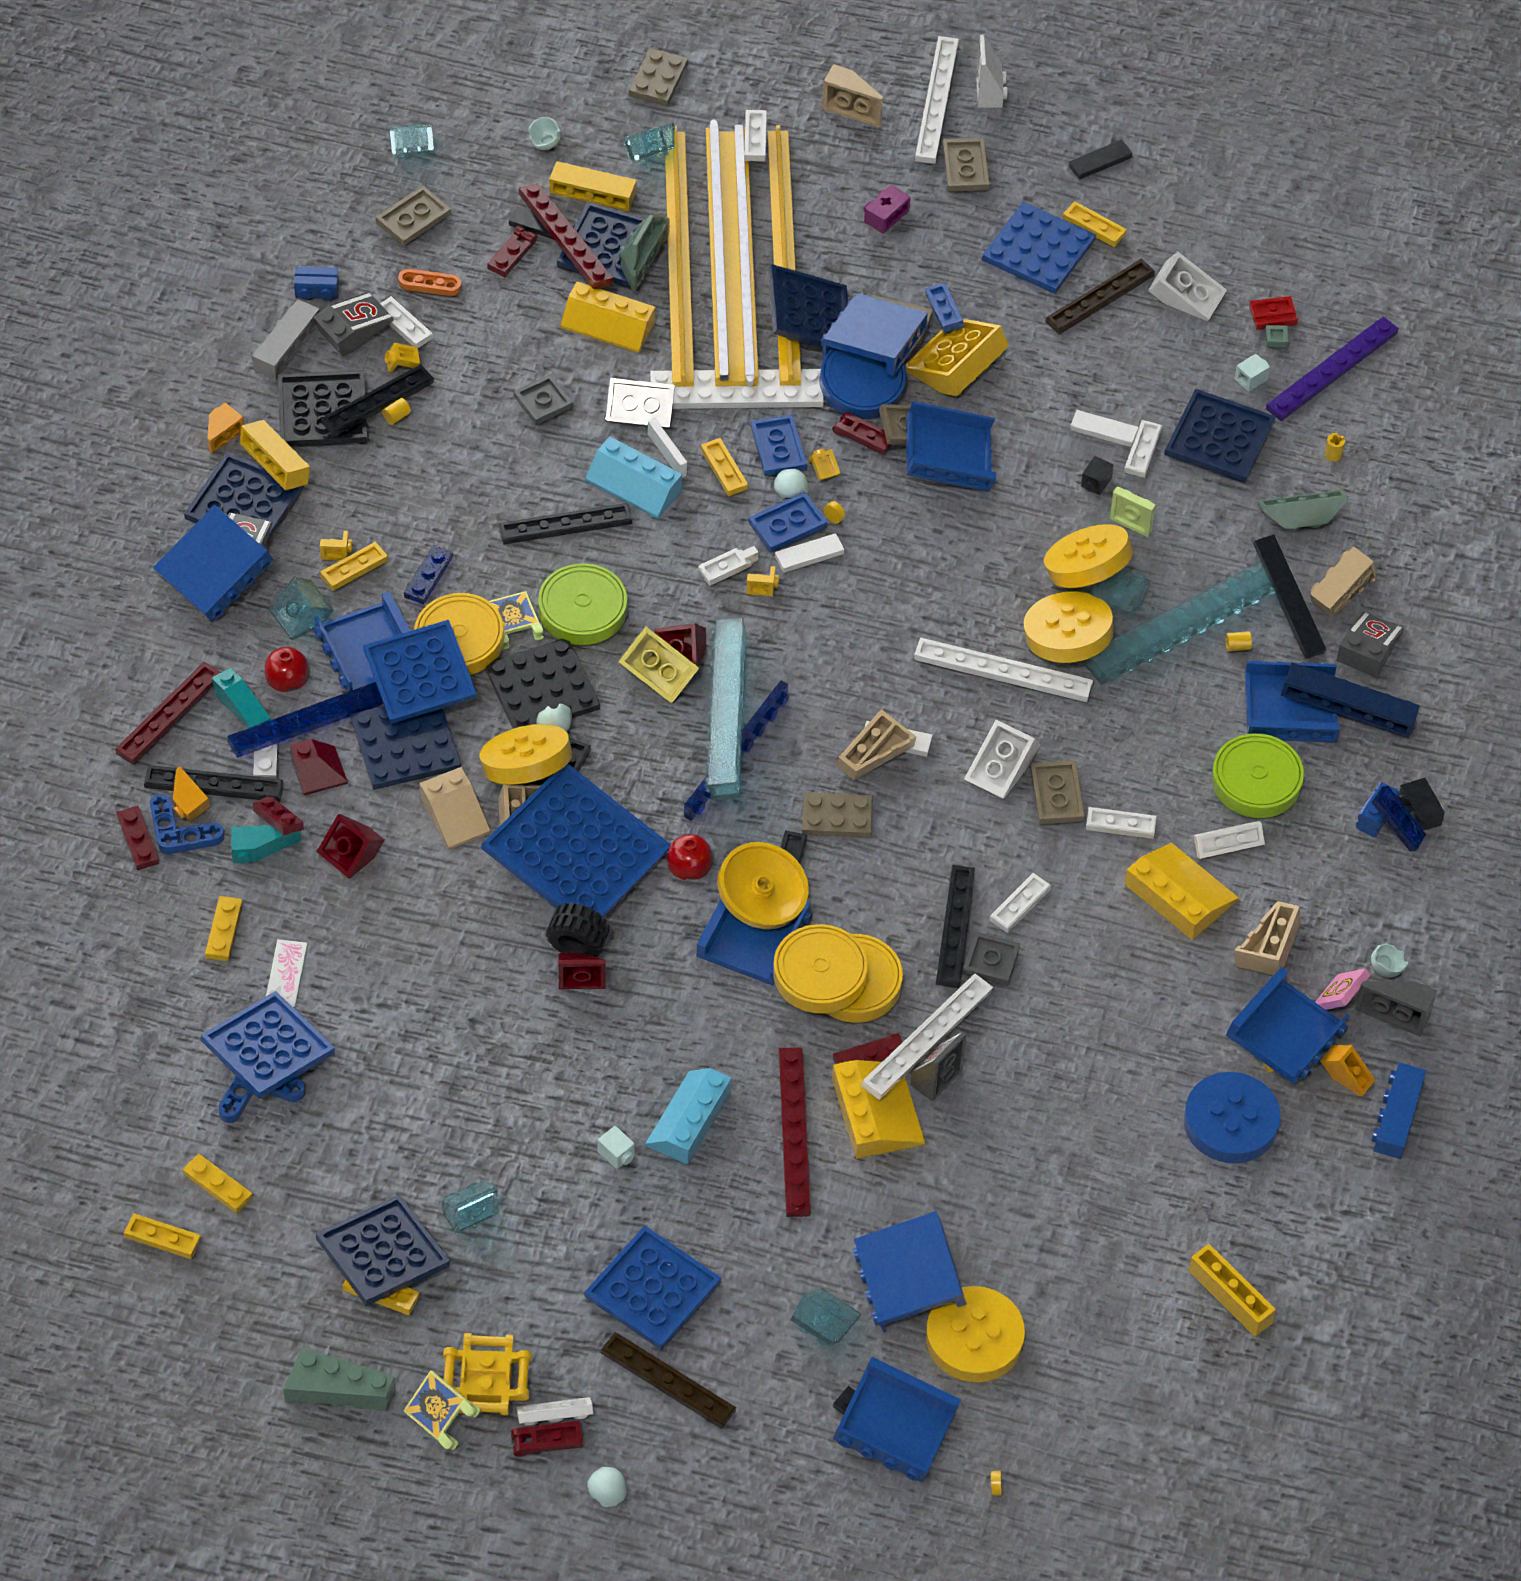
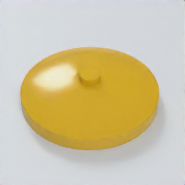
[717,842,809,929]

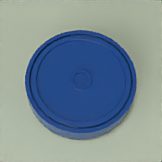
[819,347,906,419]
[1184,1072,1281,1163]

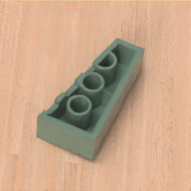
[283,1347,395,1411]

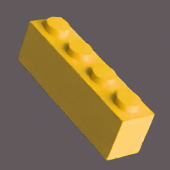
[549,161,636,212]
[239,420,310,490]
[1188,1244,1276,1337]

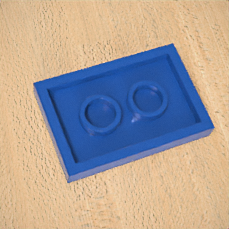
[750,414,807,476]
[748,492,827,553]

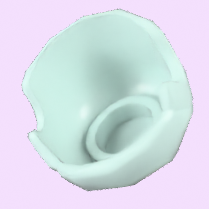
[528,117,561,150]
[774,469,809,499]
[537,704,572,732]
[1371,943,1408,978]
[588,1467,628,1507]

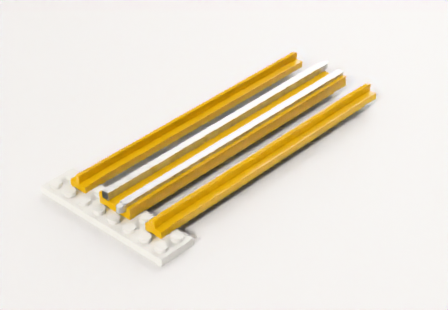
[650,120,823,409]

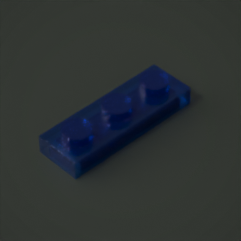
[404,545,453,605]
[1372,786,1426,851]

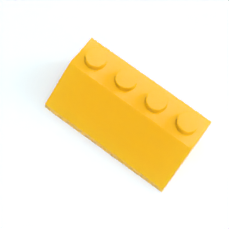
[560,282,655,353]

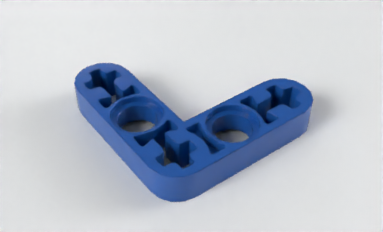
[150,794,224,854]
[219,1076,305,1123]

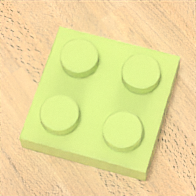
[1110,486,1156,537]

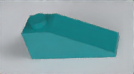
[212,667,271,732]
[231,825,302,863]

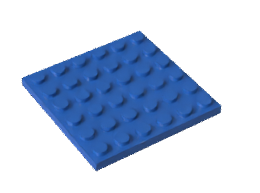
[481,764,671,917]

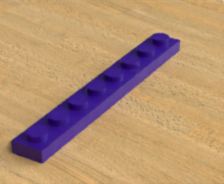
[1266,316,1399,422]

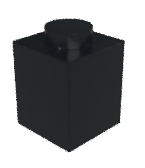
[1081,456,1114,495]

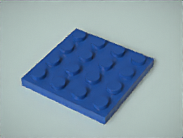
[982,201,1096,294]
[363,619,477,724]
[201,991,335,1099]
[584,1225,721,1350]

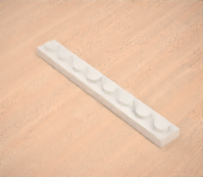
[915,36,959,164]
[914,638,1093,702]
[861,974,993,1100]

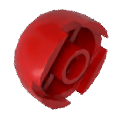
[264,647,309,692]
[667,834,713,880]

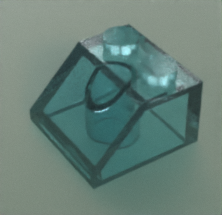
[388,123,434,157]
[623,123,675,164]
[1090,567,1151,611]
[269,577,334,640]
[442,1180,499,1234]
[790,1288,861,1346]

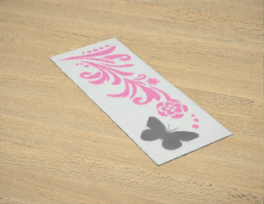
[266,939,307,1007]

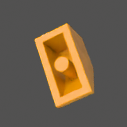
[208,402,244,454]
[173,766,211,823]
[1320,1045,1376,1096]

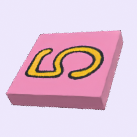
[1315,968,1371,1010]

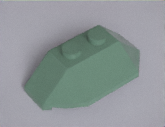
[619,215,670,291]
[1257,489,1348,531]

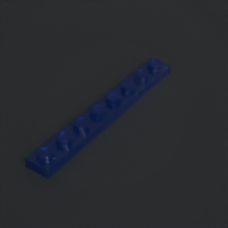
[684,680,790,821]
[227,682,383,758]

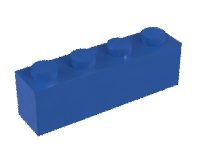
[1371,1062,1426,1159]

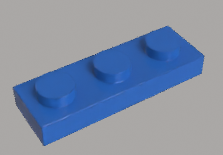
[925,282,964,333]

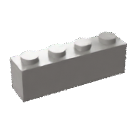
[252,299,320,380]

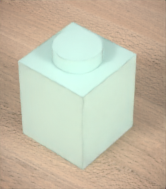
[1235,354,1270,392]
[597,1126,635,1169]

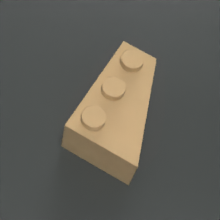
[1310,546,1377,617]
[837,709,917,780]
[499,784,540,825]
[1234,901,1301,975]

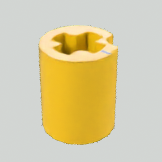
[382,398,411,425]
[1324,433,1345,461]
[1225,631,1252,652]

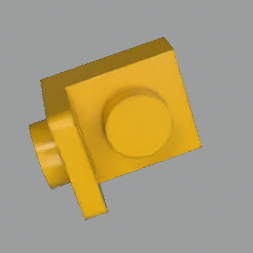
[385,343,420,372]
[808,448,841,481]
[320,531,353,561]
[746,566,779,597]

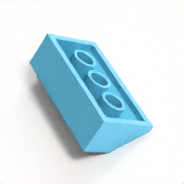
[585,436,682,519]
[645,1068,732,1165]

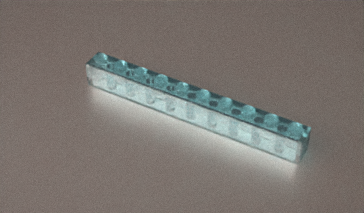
[1086,561,1275,685]
[705,617,747,801]

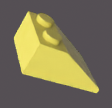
[618,626,699,703]

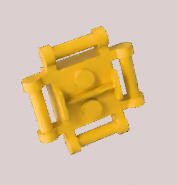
[443,1333,532,1416]

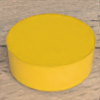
[824,501,845,524]
[991,1471,1002,1496]

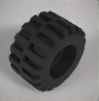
[546,903,610,957]

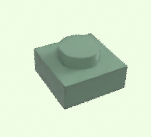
[1265,325,1289,347]

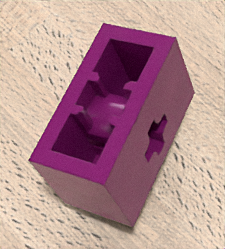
[864,184,911,234]

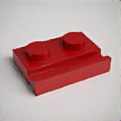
[1249,296,1298,330]

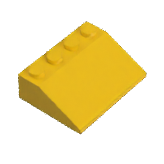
[904,319,1009,396]
[1124,843,1239,940]
[832,1060,925,1159]

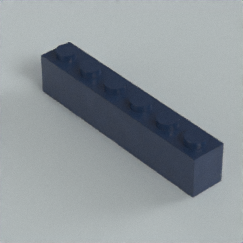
[1281,662,1420,738]

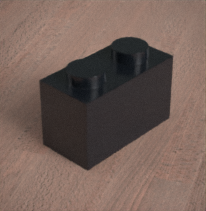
[1398,778,1445,833]

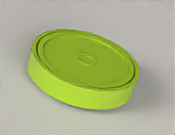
[538,563,627,645]
[1211,734,1304,818]

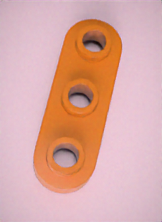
[398,269,461,296]

